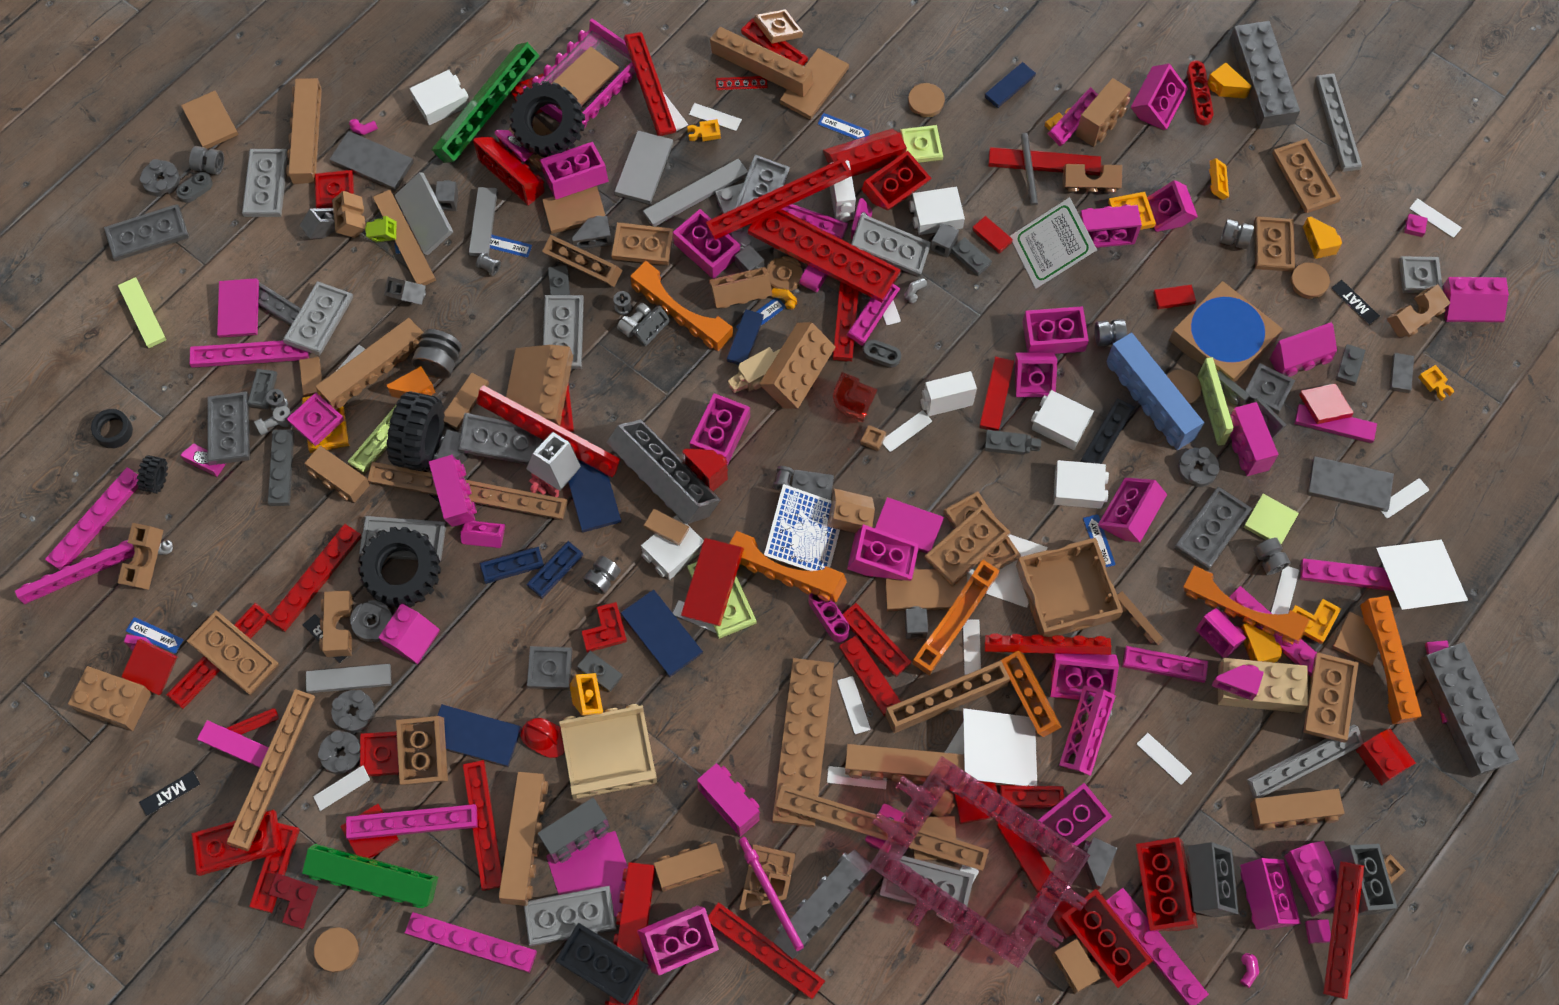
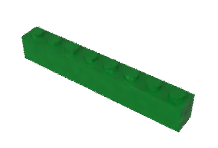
[431,42,540,163]

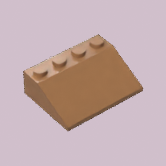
[501,345,573,426]

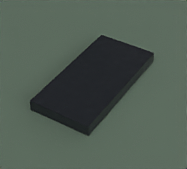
[555,923,650,1005]

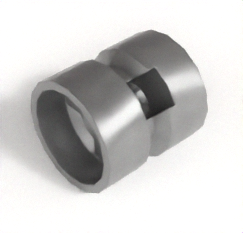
[189,146,224,175]
[1220,219,1254,249]
[1094,319,1127,346]
[1254,538,1291,575]
[583,556,621,595]

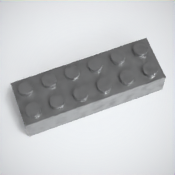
[1230,21,1300,129]
[606,419,721,524]
[1418,642,1519,778]

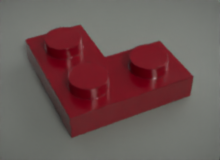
[268,873,318,930]

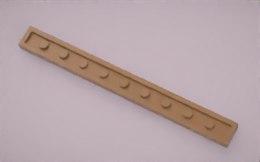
[368,462,567,520]
[776,785,989,871]

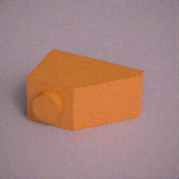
[386,366,436,398]

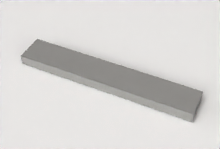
[1315,74,1362,172]
[643,159,748,227]
[1247,724,1363,799]

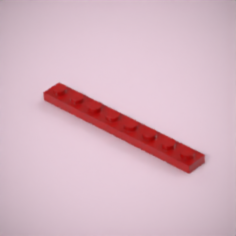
[706,158,852,240]
[476,385,620,477]

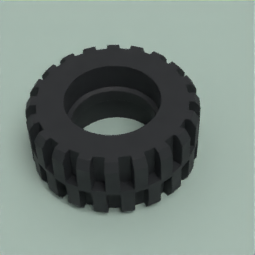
[509,81,585,157]
[386,391,445,471]
[358,527,441,608]

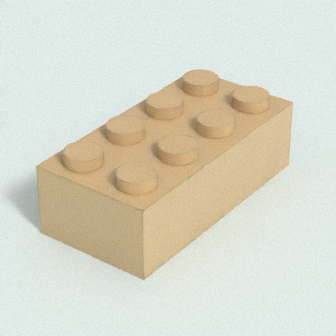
[1218,658,1308,713]

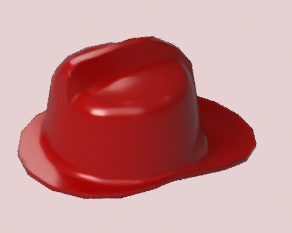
[521,718,565,758]

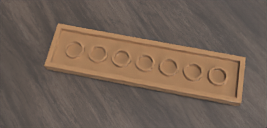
[772,658,834,828]

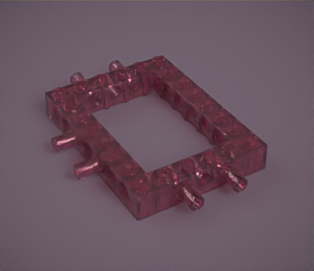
[869,756,1090,968]

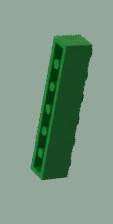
[302,844,438,908]

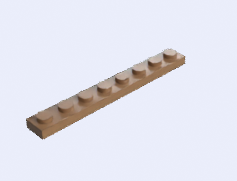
[227,689,315,851]

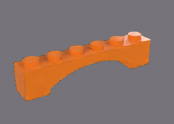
[630,261,733,351]
[729,531,847,603]
[912,560,1000,676]
[1183,565,1310,645]
[1360,596,1422,725]

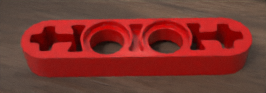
[1187,60,1214,125]

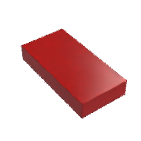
[972,216,1013,254]
[1153,284,1196,309]

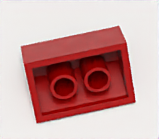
[862,151,932,210]

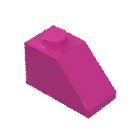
[1212,665,1264,701]

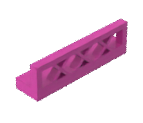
[1059,686,1116,776]

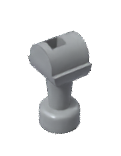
[617,303,651,338]
[254,406,291,435]

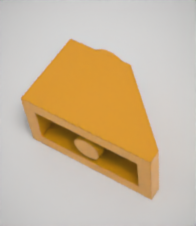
[1208,63,1252,98]
[1303,217,1342,259]
[1240,623,1282,663]
[569,673,603,715]

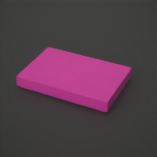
[217,278,259,338]
[875,497,944,553]

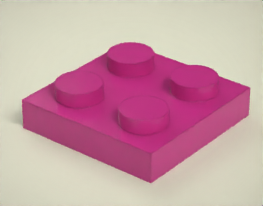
[287,393,344,446]

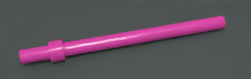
[738,837,804,951]

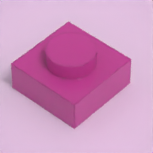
[1404,214,1428,237]
[124,634,153,651]

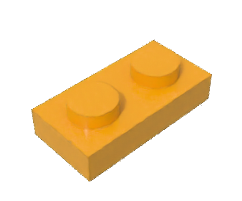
[1209,158,1229,200]

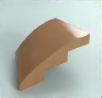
[739,844,796,910]

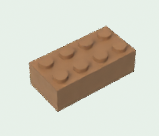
[759,322,835,409]

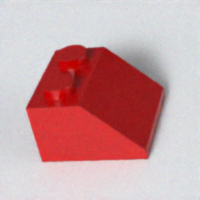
[682,449,728,491]
[1356,728,1416,785]

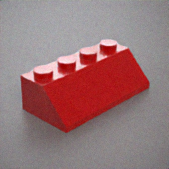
[823,129,907,177]
[473,137,545,206]
[1136,837,1198,931]
[1062,889,1154,988]

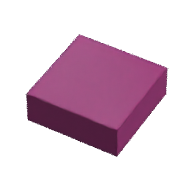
[1305,919,1331,944]

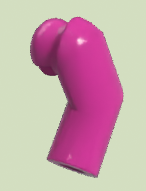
[349,119,378,135]
[1240,953,1259,988]

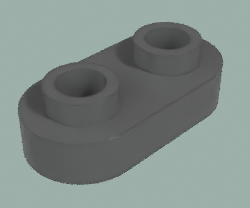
[176,172,213,203]
[863,340,901,367]

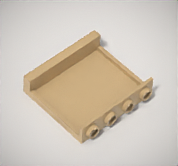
[559,704,657,800]

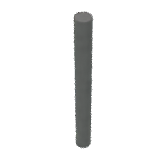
[1020,133,1038,206]

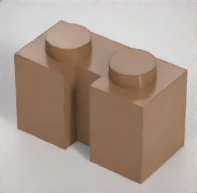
[332,191,366,238]
[1051,939,1100,994]

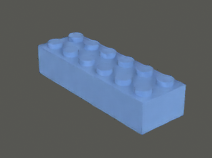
[1106,333,1204,450]

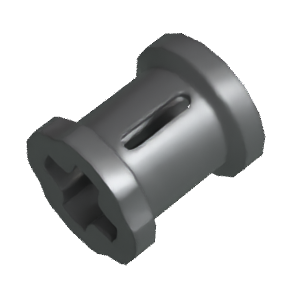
[476,252,501,276]
[613,291,632,315]
[266,389,288,411]
[773,466,794,491]

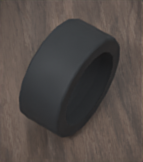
[91,409,133,449]

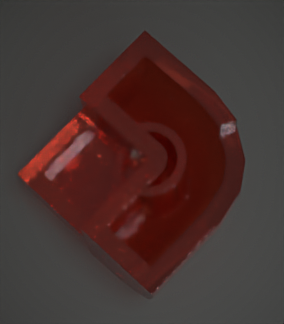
[833,372,878,422]

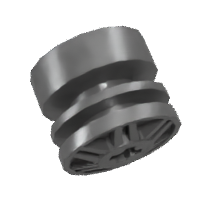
[411,329,462,379]

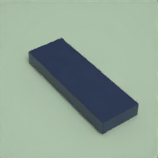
[985,62,1036,108]
[727,309,764,365]
[527,541,584,599]
[480,546,544,584]

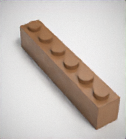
[710,27,813,97]
[286,78,322,184]
[315,318,423,410]
[885,661,1010,734]
[845,744,973,788]
[499,772,548,906]

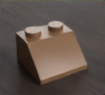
[827,488,875,533]

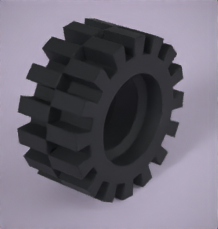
[137,455,168,494]

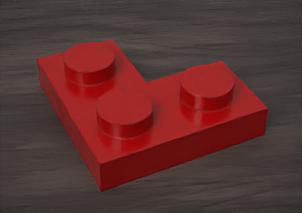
[582,602,627,653]

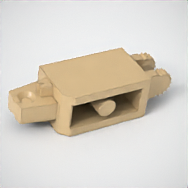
[728,347,781,393]

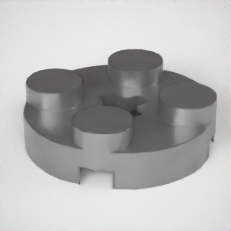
[140,159,180,197]
[1178,447,1219,487]
[350,600,392,642]
[331,690,375,733]
[318,731,360,774]

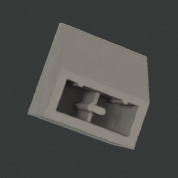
[526,432,581,491]

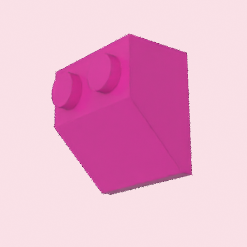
[1147,180,1198,232]
[1014,352,1057,397]
[378,604,440,665]
[1195,608,1246,658]

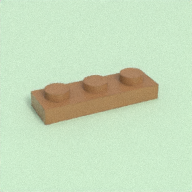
[1117,591,1164,645]

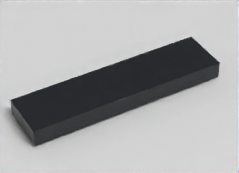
[1080,398,1135,464]

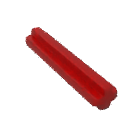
[226,708,279,735]

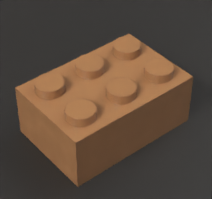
[1076,78,1131,147]
[68,666,152,731]
[396,716,448,785]

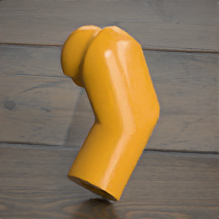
[772,288,797,310]

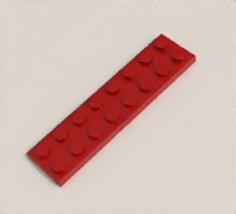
[748,209,901,303]

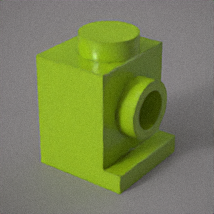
[365,216,397,242]

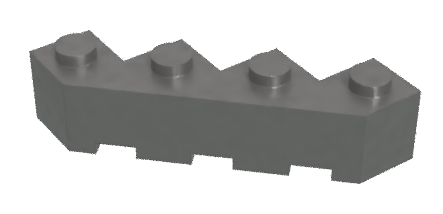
[773,849,874,959]

